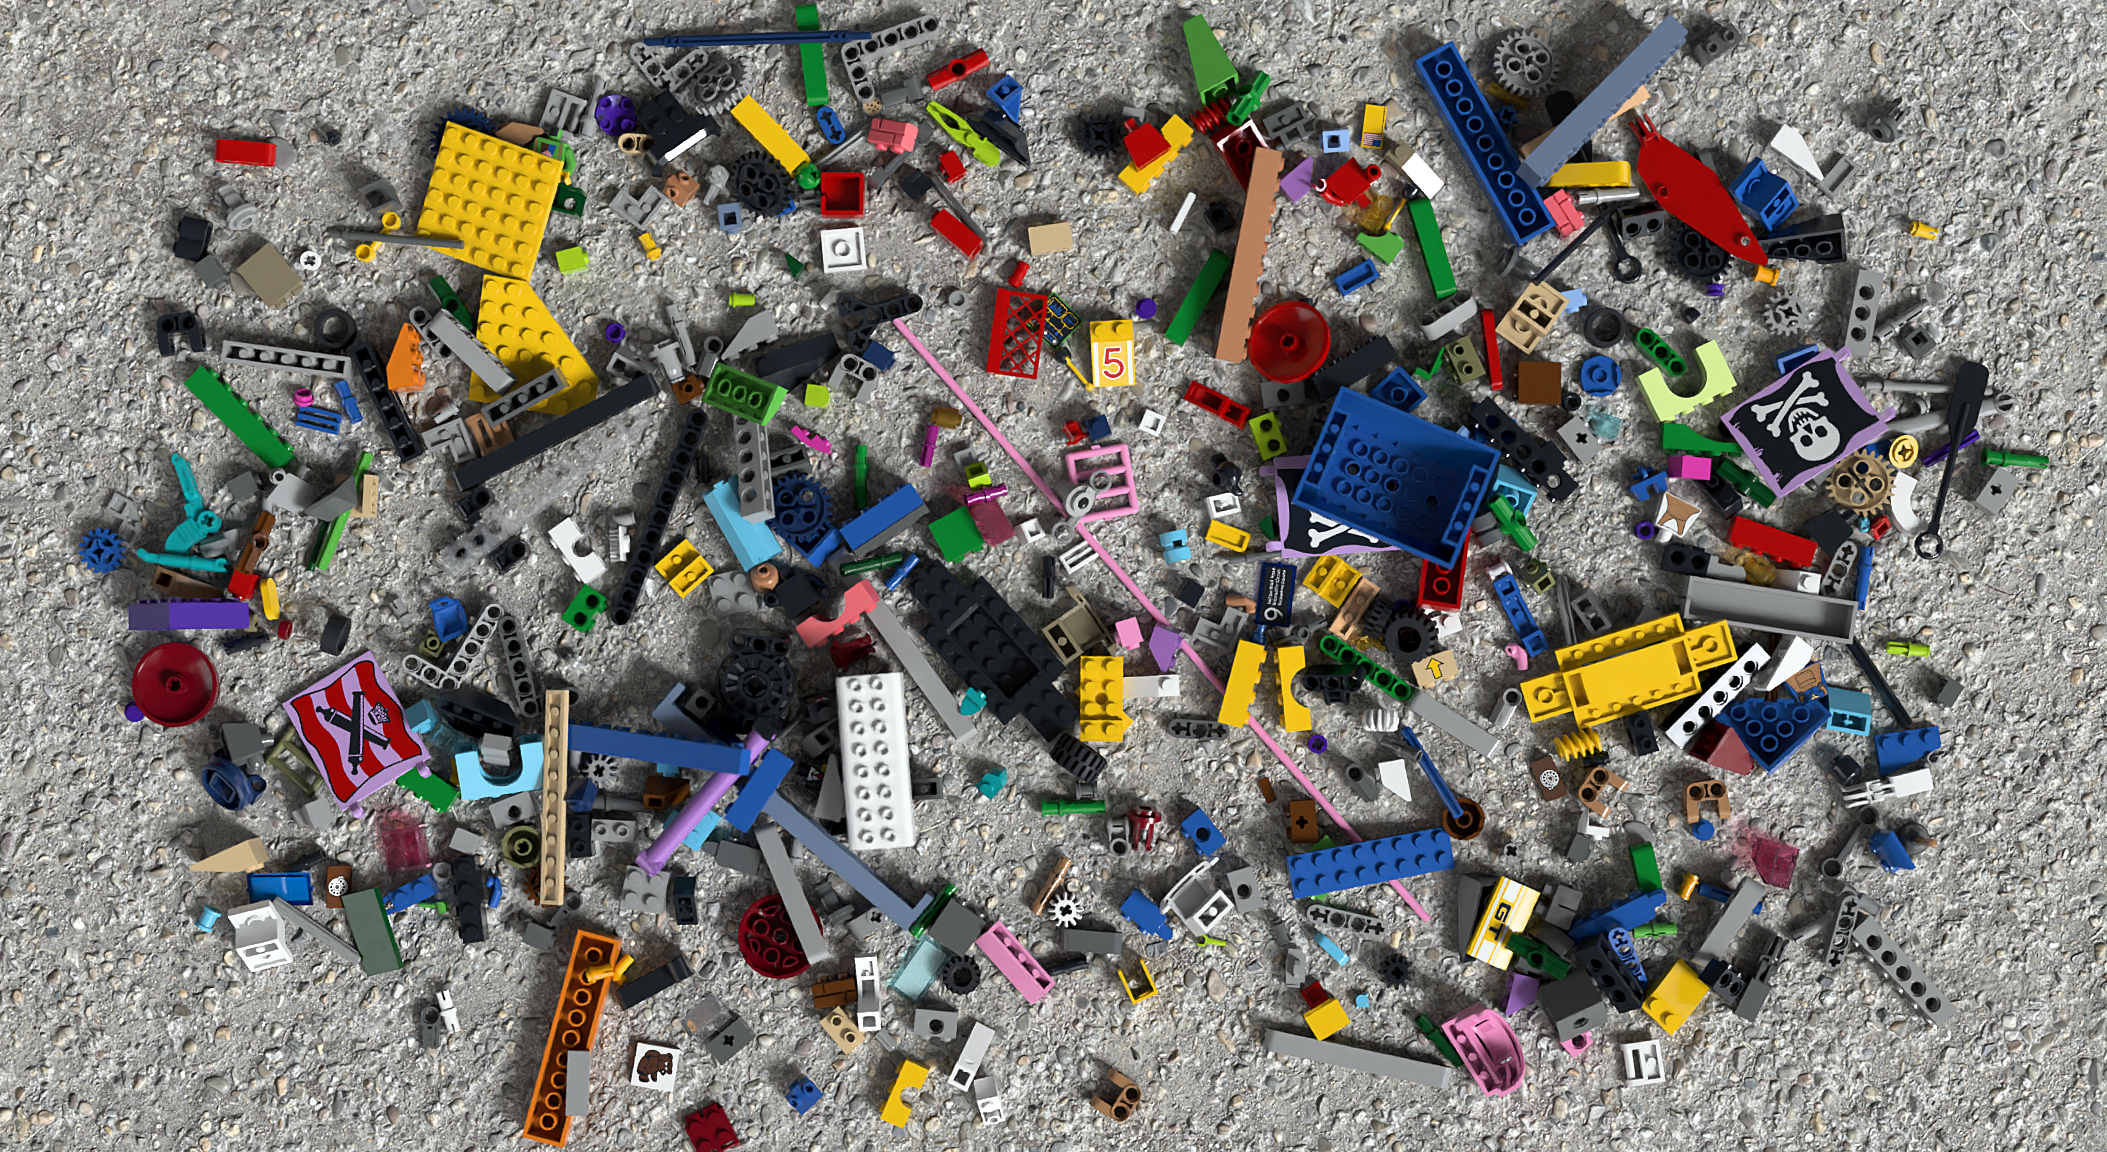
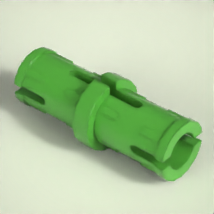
[1631,921,1677,938]

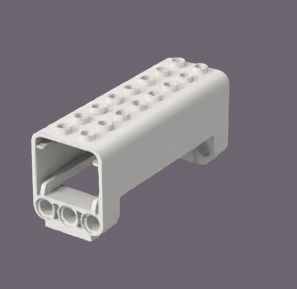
[835,672,916,851]

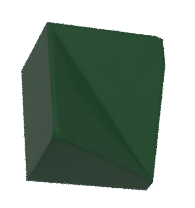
[1257,514,1280,541]

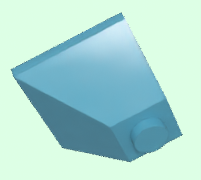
[1483,464,1538,517]

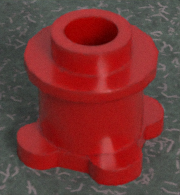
[1061,419,1089,446]

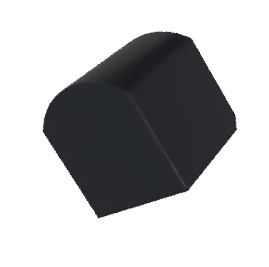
[1174,577,1205,609]

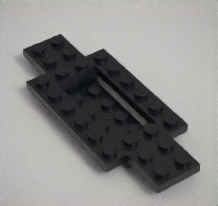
[906,558,1080,743]

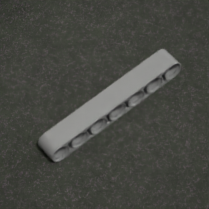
[754,821,830,965]

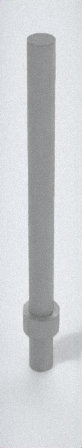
[1864,379,1992,395]

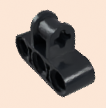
[1302,664,1366,706]

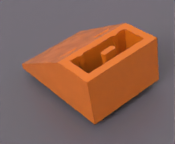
[386,323,426,393]

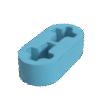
[1313,931,1350,966]

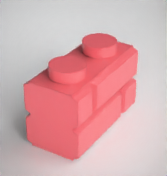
[867,117,918,154]
[1543,189,1585,240]

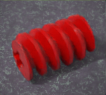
[1189,94,1232,136]

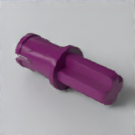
[919,425,940,468]

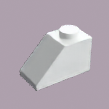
[1770,569,1821,596]
[1374,758,1412,802]

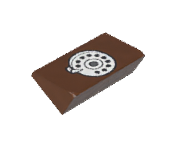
[1529,755,1568,802]
[326,865,352,909]

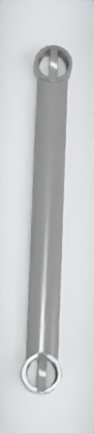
[1864,392,2015,446]

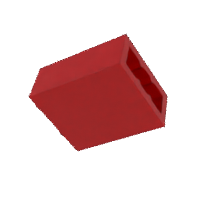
[930,208,984,262]

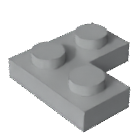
[609,185,668,232]
[421,417,478,465]
[1192,606,1248,653]

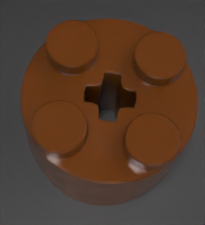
[1439,797,1485,841]

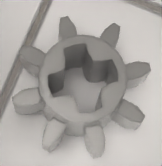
[1496,837,1524,864]

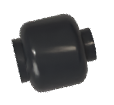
[1829,754,1862,786]

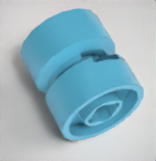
[1159,529,1192,564]

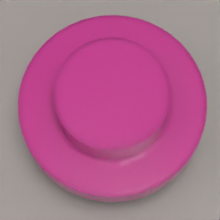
[292,388,314,407]

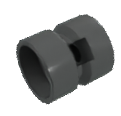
[1470,511,1504,549]

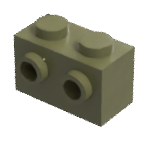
[1442,335,1486,386]

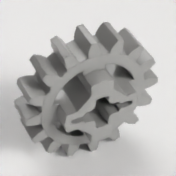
[1762,290,1810,337]

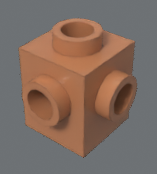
[662,169,700,208]

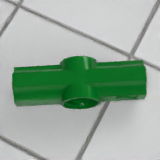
[1226,70,1271,126]
[1486,493,1538,552]

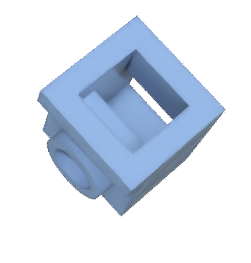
[1319,127,1350,153]
[1560,288,1587,316]

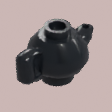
[1210,452,1243,496]

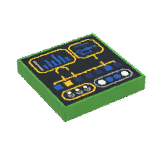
[1024,292,1084,352]

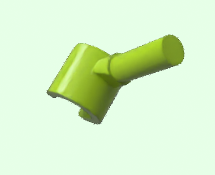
[1196,934,1226,947]

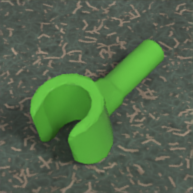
[419,900,450,914]

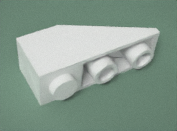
[947,1021,995,1092]

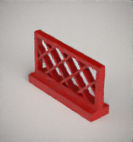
[986,288,1049,380]

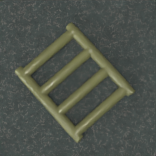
[264,723,325,799]

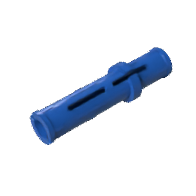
[1853,546,1875,611]
[1697,882,1763,915]

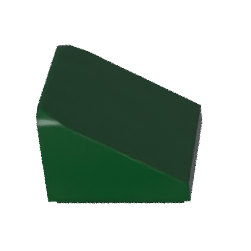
[785,253,805,281]

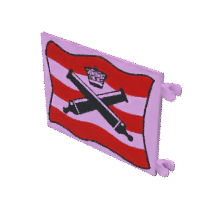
[282,650,431,819]

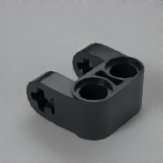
[157,312,207,357]

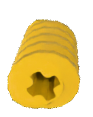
[1554,727,1602,762]

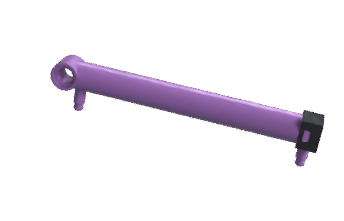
[635,715,783,877]

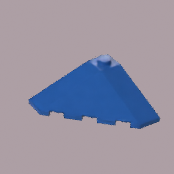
[1713,698,1832,777]

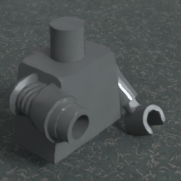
[208,718,274,779]

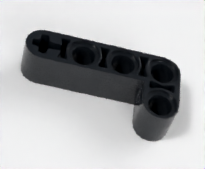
[613,953,695,1011]

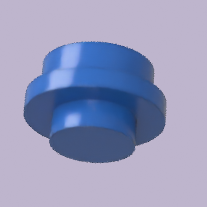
[1692,819,1714,841]

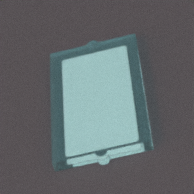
[888,935,953,1006]

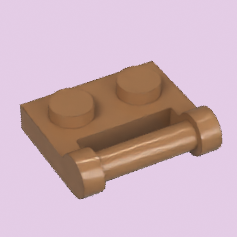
[464,411,515,457]

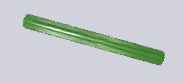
[315,451,373,570]

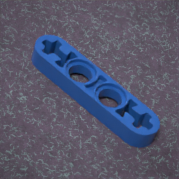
[1606,921,1648,990]

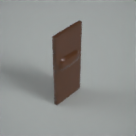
[1258,777,1277,804]

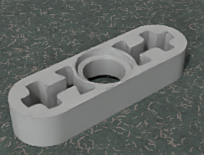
[1818,541,1857,598]

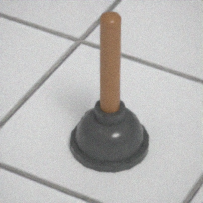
[1895,822,1937,855]

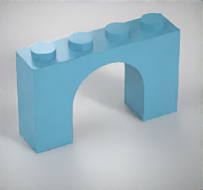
[455,733,544,801]

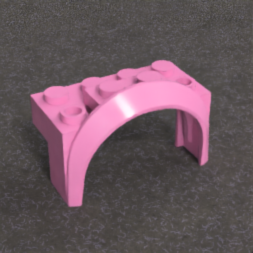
[1441,1001,1525,1098]

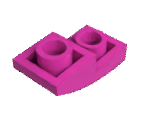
[790,425,833,455]

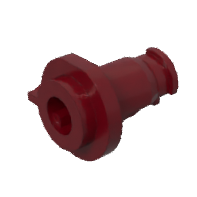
[828,633,876,673]
[1127,804,1162,852]

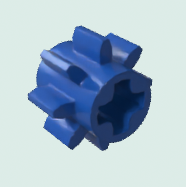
[1493,104,1519,131]

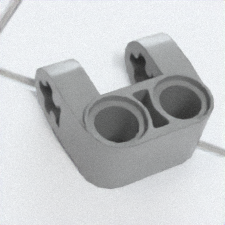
[827,354,879,406]

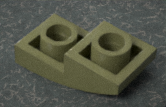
[409,629,448,677]

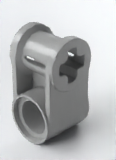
[1107,816,1129,857]
[846,906,888,941]

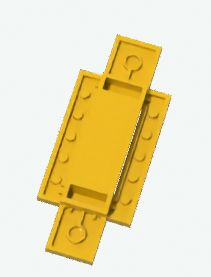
[1519,611,1738,730]

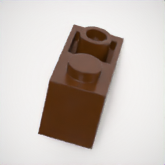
[644,775,691,810]

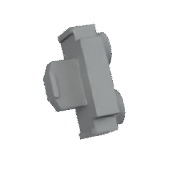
[1285,947,1306,988]

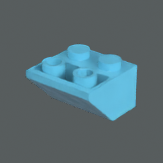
[1820,687,1872,736]

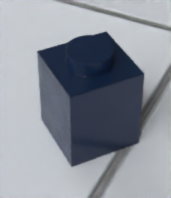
[862,339,896,373]
[1085,414,1112,443]
[563,777,598,812]

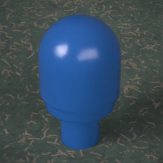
[1249,624,1267,648]

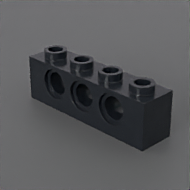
[1575,932,1646,1014]

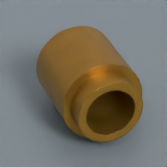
[931,406,963,430]

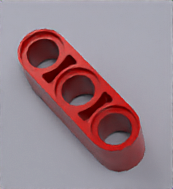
[213,139,277,167]

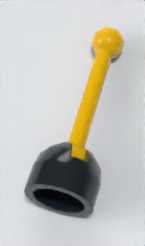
[1383,183,1420,231]
[1053,346,1093,391]

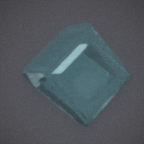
[1595,414,1623,441]

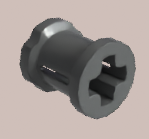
[1076,780,1098,800]

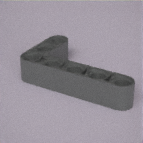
[498,616,583,717]

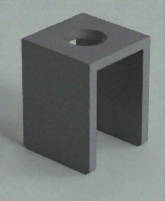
[359,178,403,220]

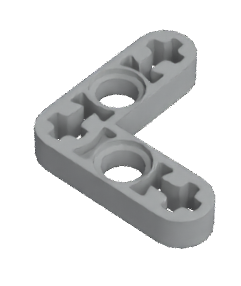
[630,42,709,94]

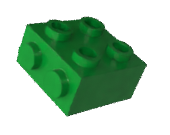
[928,505,986,565]

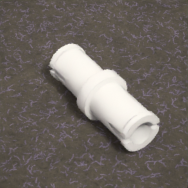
[435,989,461,1034]

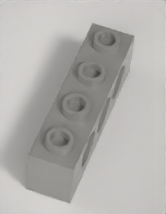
[1836,269,1884,359]

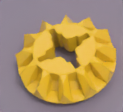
[1887,435,1918,468]

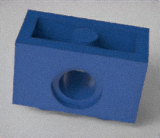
[1180,807,1227,857]

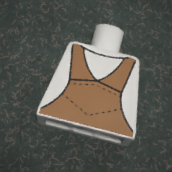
[1652,492,1702,546]

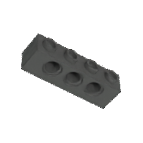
[481,367,570,428]

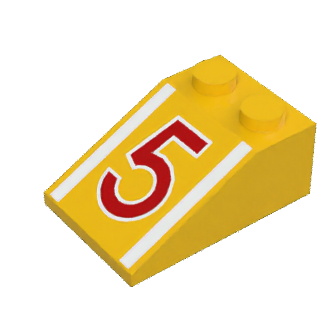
[1090,319,1135,388]

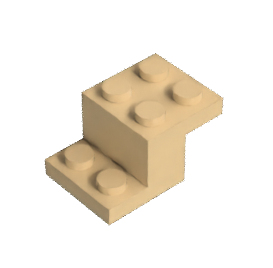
[1495,281,1570,356]

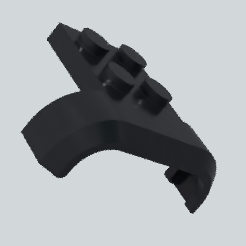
[633,89,722,178]

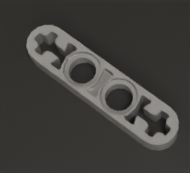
[1306,904,1387,938]

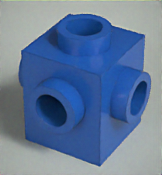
[785,1076,824,1115]

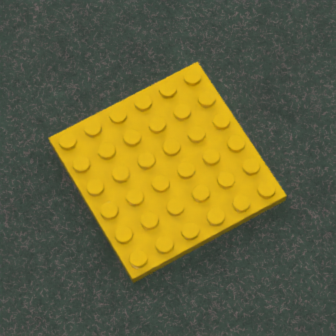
[415,121,564,282]

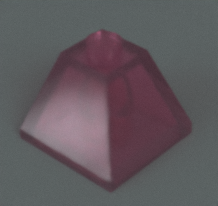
[1751,837,1800,890]

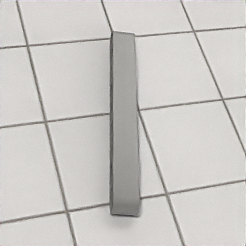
[1263,1027,1452,1089]

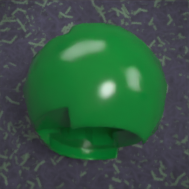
[795,162,821,189]

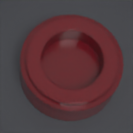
[278,618,293,640]

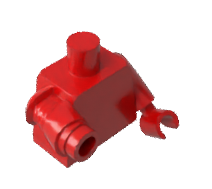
[1311,157,1381,210]

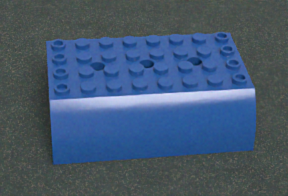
[1291,386,1501,570]

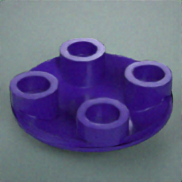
[595,94,637,136]

